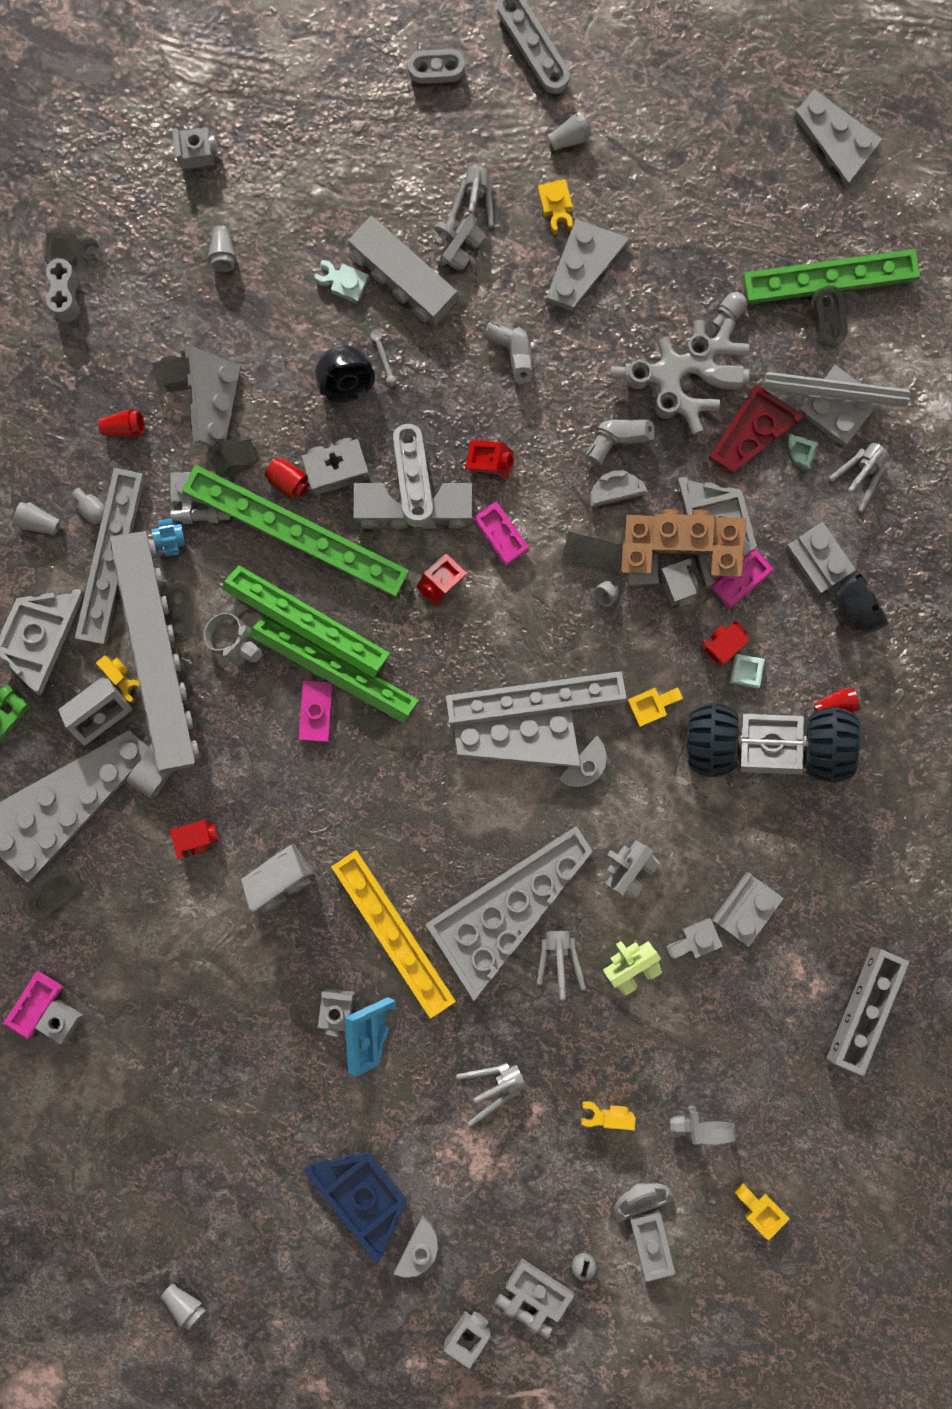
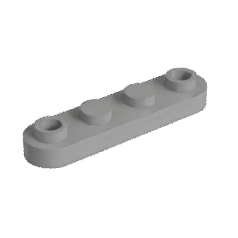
[497,0,570,94]
[393,424,433,527]

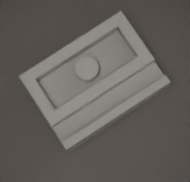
[786,522,856,595]
[712,872,784,947]

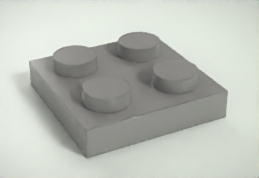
[799,365,878,447]

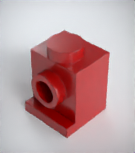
[699,621,750,668]
[170,820,220,859]

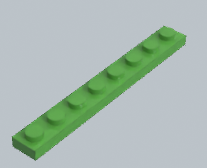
[182,465,409,598]

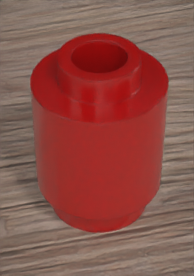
[264,457,309,499]

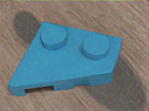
[345,997,396,1077]

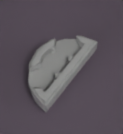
[590,470,648,508]
[558,736,607,787]
[615,1183,675,1222]
[394,1216,438,1278]

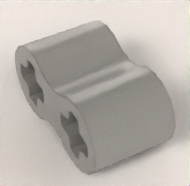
[46,258,80,322]
[126,744,173,799]

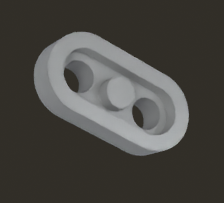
[408,49,465,84]

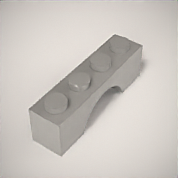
[353,483,472,529]

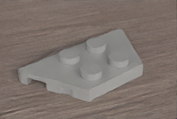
[677,477,757,588]
[0,589,85,696]

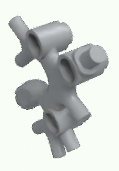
[610,318,749,435]

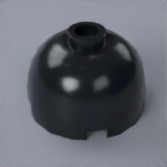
[315,345,375,403]
[833,573,889,634]

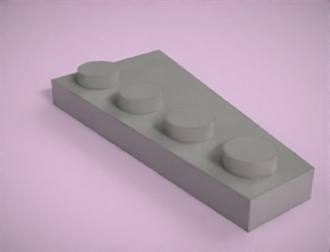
[454,711,580,770]

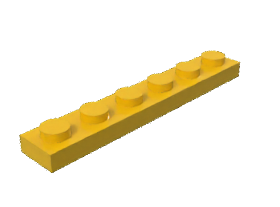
[331,850,456,1019]

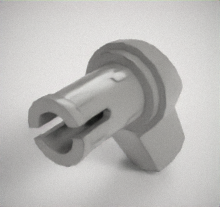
[484,320,533,383]
[585,419,655,465]

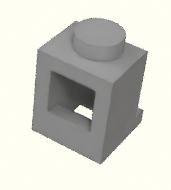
[172,127,218,170]
[659,558,698,608]
[318,988,355,1036]
[444,1311,490,1369]

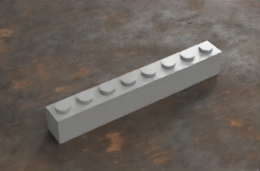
[110,531,199,774]

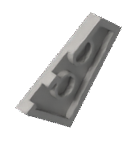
[185,346,240,450]

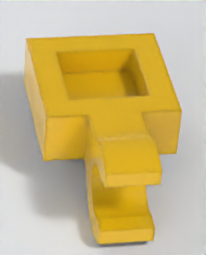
[96,655,140,703]
[627,688,683,727]
[581,1101,635,1130]
[734,1183,789,1241]

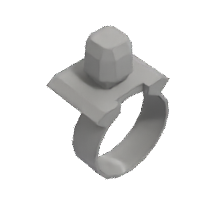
[204,612,262,666]
[670,1106,736,1145]

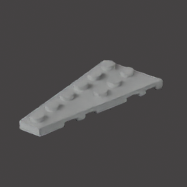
[0,730,149,883]
[425,826,593,1001]

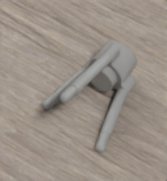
[447,166,494,228]
[829,443,890,513]
[537,931,586,1001]
[456,1063,526,1127]

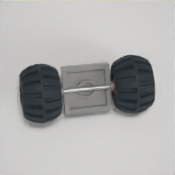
[687,703,860,783]

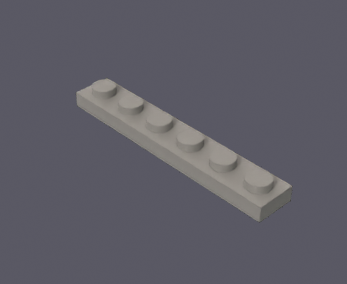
[75,468,145,646]
[446,671,627,727]

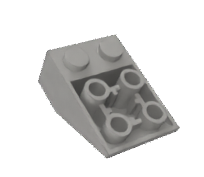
[241,844,315,913]

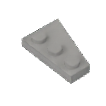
[794,89,882,187]
[546,219,630,311]

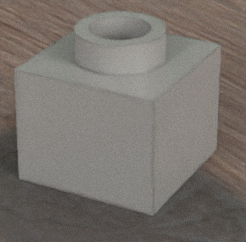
[35,999,83,1044]

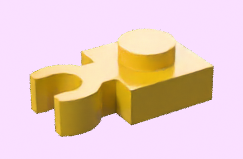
[537,179,573,235]

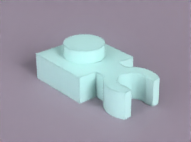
[314,260,369,304]

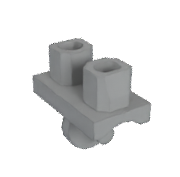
[434,214,486,271]
[605,840,660,898]

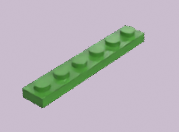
[742,249,920,304]
[222,565,390,678]
[250,615,419,723]

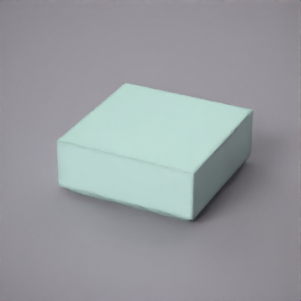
[729,654,765,689]

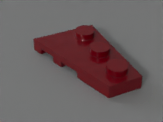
[708,384,805,474]

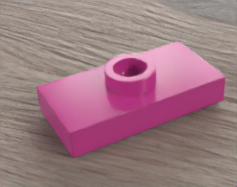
[472,501,530,567]
[710,548,774,609]
[299,681,333,742]
[3,971,64,1040]

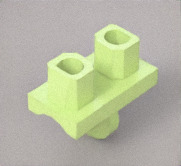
[603,941,662,995]

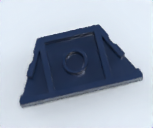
[303,1151,407,1264]

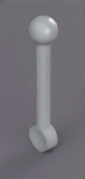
[371,330,397,387]

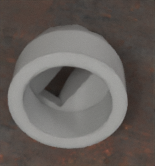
[593,581,619,607]
[572,1253,597,1281]

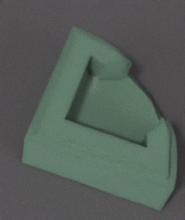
[787,434,818,473]

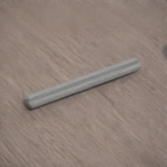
[763,372,910,407]

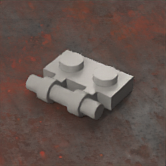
[170,471,231,525]
[494,1259,574,1339]

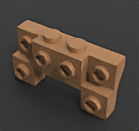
[621,509,747,578]

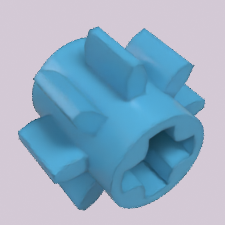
[151,518,186,557]

